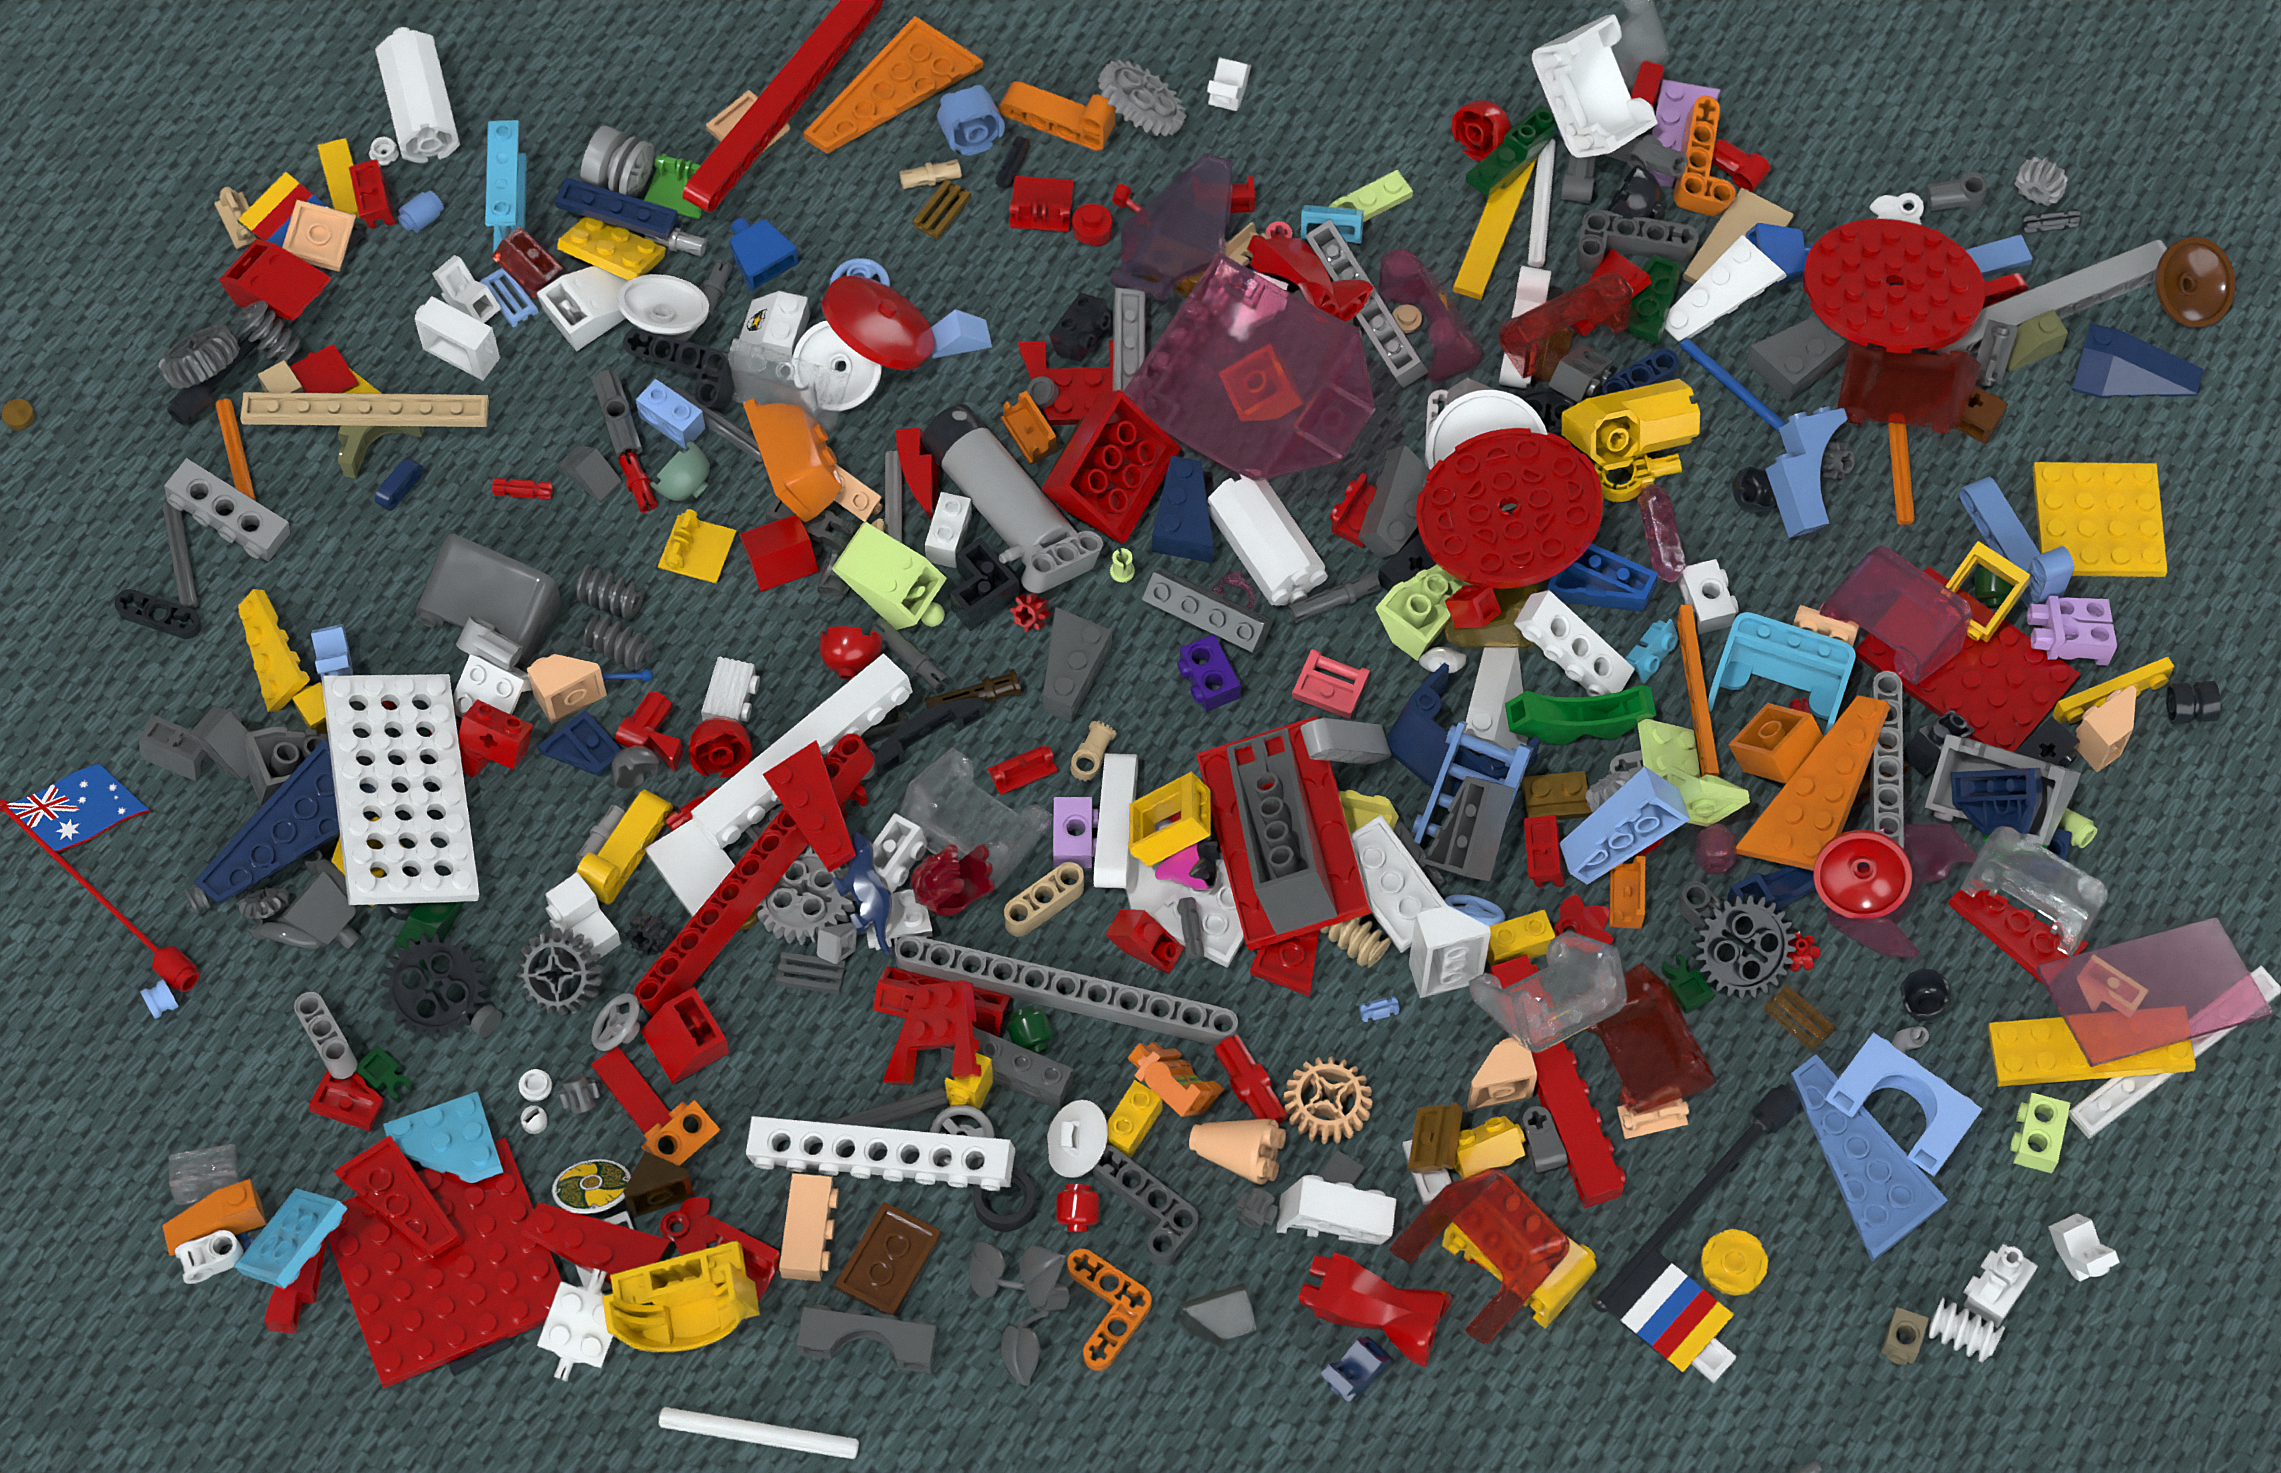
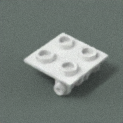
[866,889,933,950]

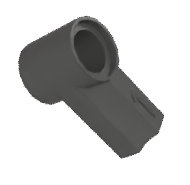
[1561,153,1596,204]
[1925,172,1988,211]

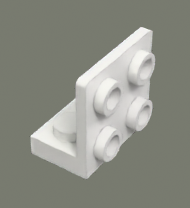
[452,654,532,718]

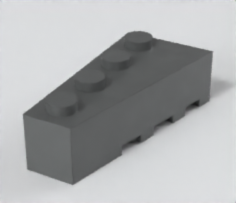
[1746,315,1860,403]

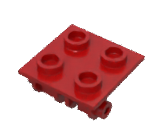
[1009,176,1074,232]

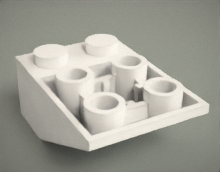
[537,266,628,352]

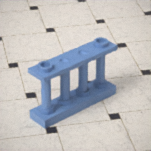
[1412,721,1533,844]

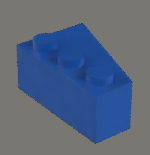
[1547,543,1658,612]

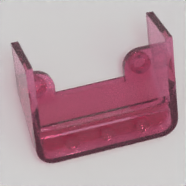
[1827,824,1979,957]

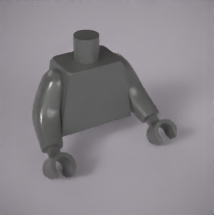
[247,850,360,950]

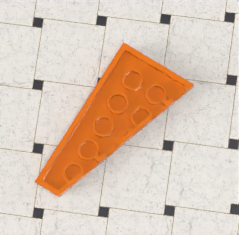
[804,16,984,154]

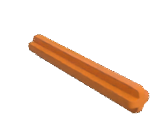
[215,398,256,501]
[1888,415,1915,526]

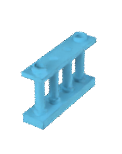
[485,120,527,261]

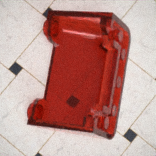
[1498,273,1633,379]
[1837,341,1981,434]
[1577,962,1717,1113]

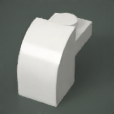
[1207,58,1251,111]
[432,255,501,323]
[2049,1214,2119,1281]

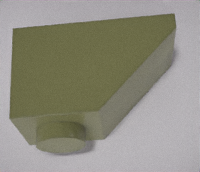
[2006,309,2068,372]

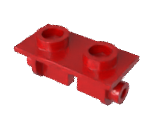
[987,745,1058,796]

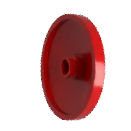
[822,276,935,370]

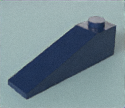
[2071,323,2203,398]

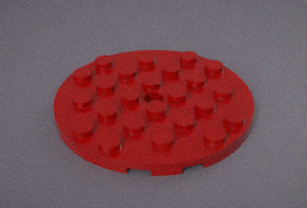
[1803,219,1985,353]
[1416,428,1604,589]

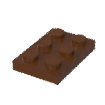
[834,1201,942,1316]

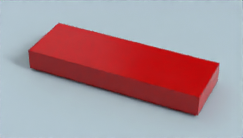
[591,1046,672,1134]

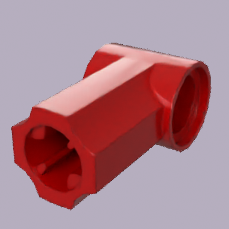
[1711,139,1771,192]
[615,691,673,749]

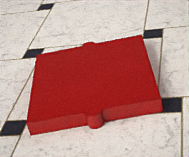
[289,344,359,393]

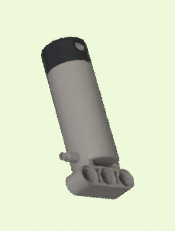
[921,404,1103,593]

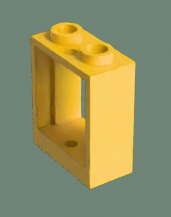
[1935,541,2031,642]
[1128,771,1211,867]

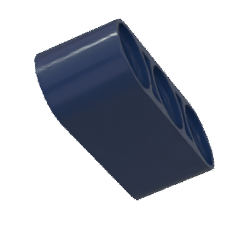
[1600,349,1679,396]

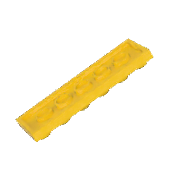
[1988,1007,2196,1087]

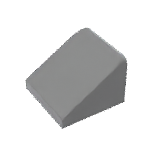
[817,922,857,964]

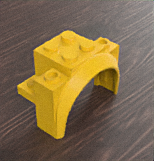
[602,1241,760,1352]

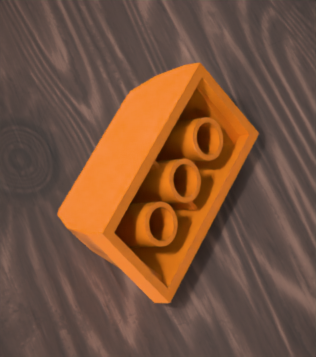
[743,398,842,523]

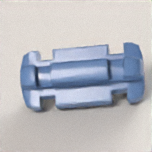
[1359,996,1400,1022]

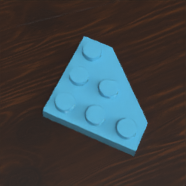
[383,1092,503,1183]

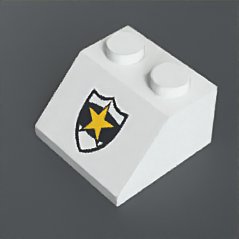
[735,291,810,365]

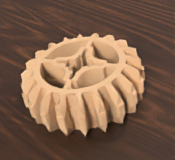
[1284,1056,1372,1145]

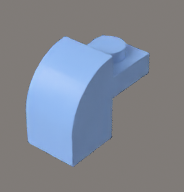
[311,624,353,679]

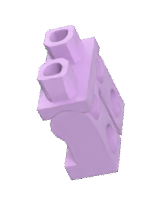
[2026,596,2117,666]

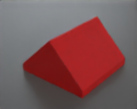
[739,514,819,592]

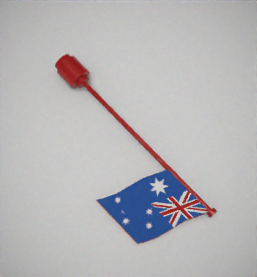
[0,764,200,993]

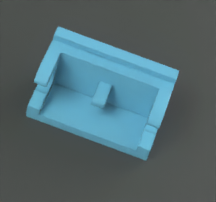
[1301,205,1364,244]

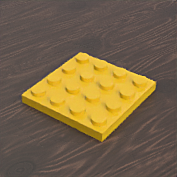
[2032,462,2167,577]

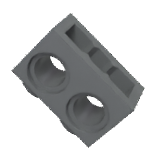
[1548,343,1613,403]

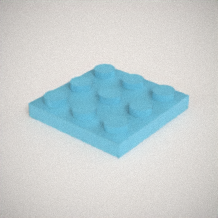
[234,1188,347,1288]

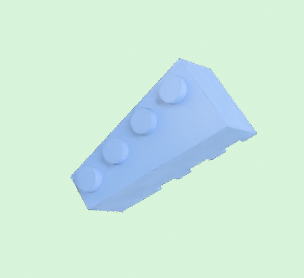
[1559,766,1690,885]

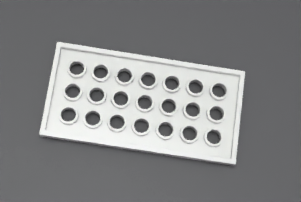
[322,674,479,905]

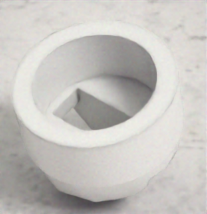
[521,1106,548,1134]

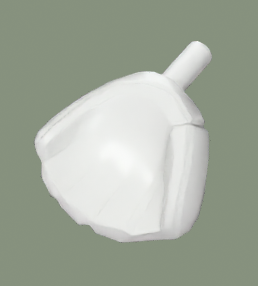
[1419,647,1466,673]

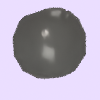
[611,746,659,788]

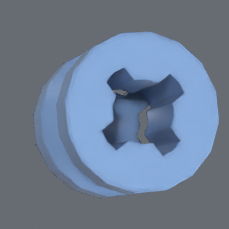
[140,979,178,1020]

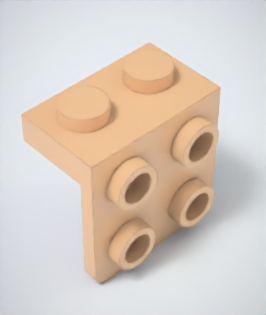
[1793,605,1860,646]

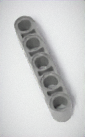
[1300,718,1392,764]

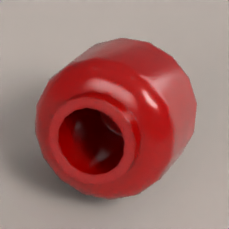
[1056,1184,1099,1232]

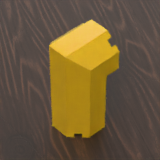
[1562,379,1700,470]

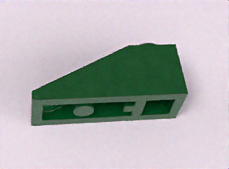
[394,875,464,970]

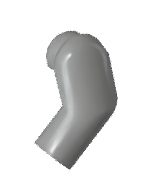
[1891,1026,1929,1054]

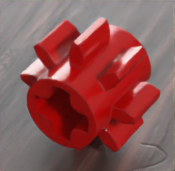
[1010,593,1051,632]

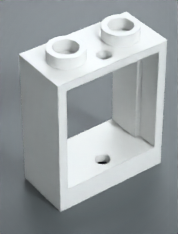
[415,296,500,380]

